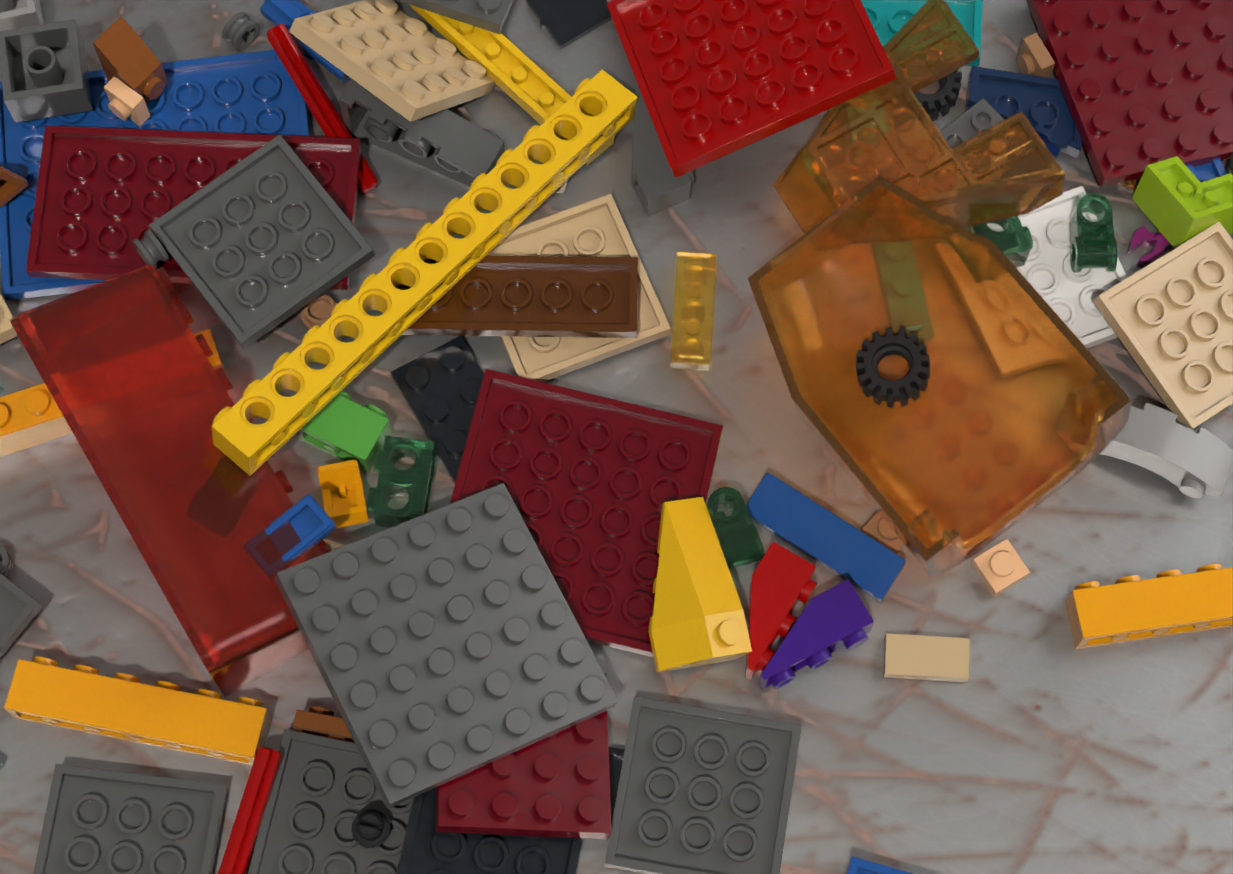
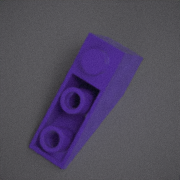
[758,579,874,690]

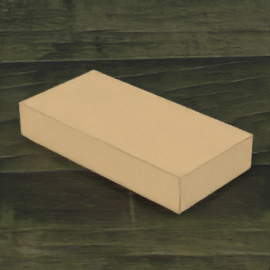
[884,633,970,683]

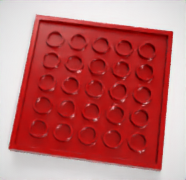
[606,0,897,178]

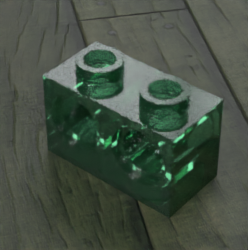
[367,436,437,528]

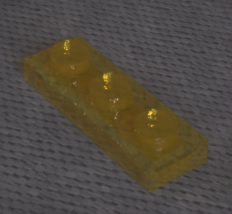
[670,252,717,371]

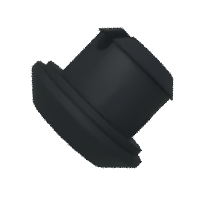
[351,809,391,848]

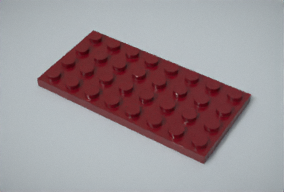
[26,125,361,290]

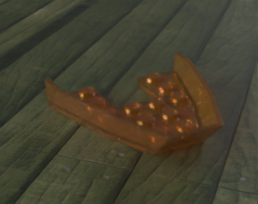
[773,0,1065,247]

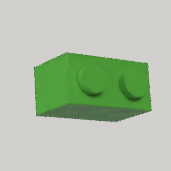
[296,390,392,473]

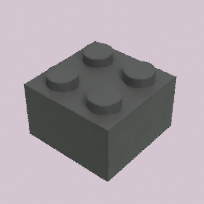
[0,19,93,123]

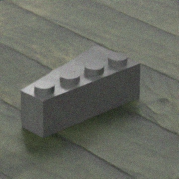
[339,78,505,189]

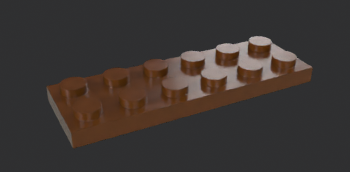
[395,255,638,338]

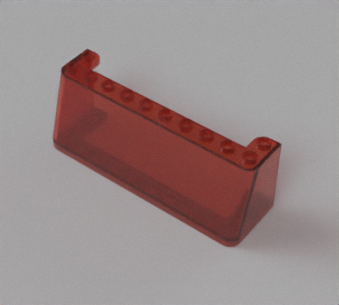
[10,264,330,697]

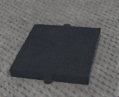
[527,0,612,49]

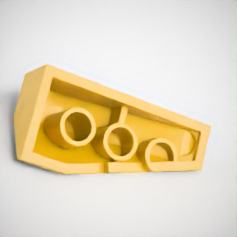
[648,497,752,672]

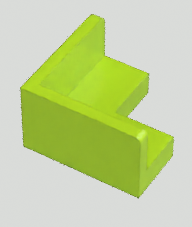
[1132,156,1233,249]

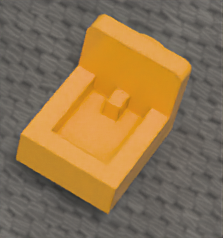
[317,460,369,528]

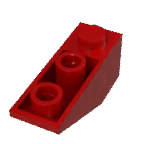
[745,542,818,681]

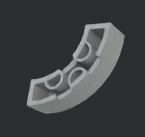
[1057,389,1233,498]

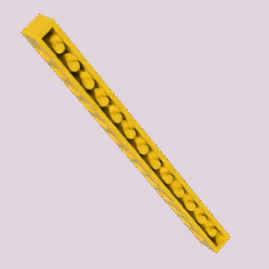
[212,69,638,476]

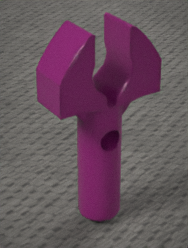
[1127,226,1170,268]

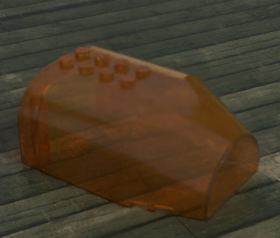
[748,175,1132,576]

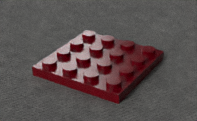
[436,673,611,839]

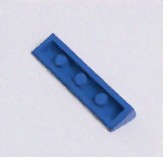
[743,472,906,601]

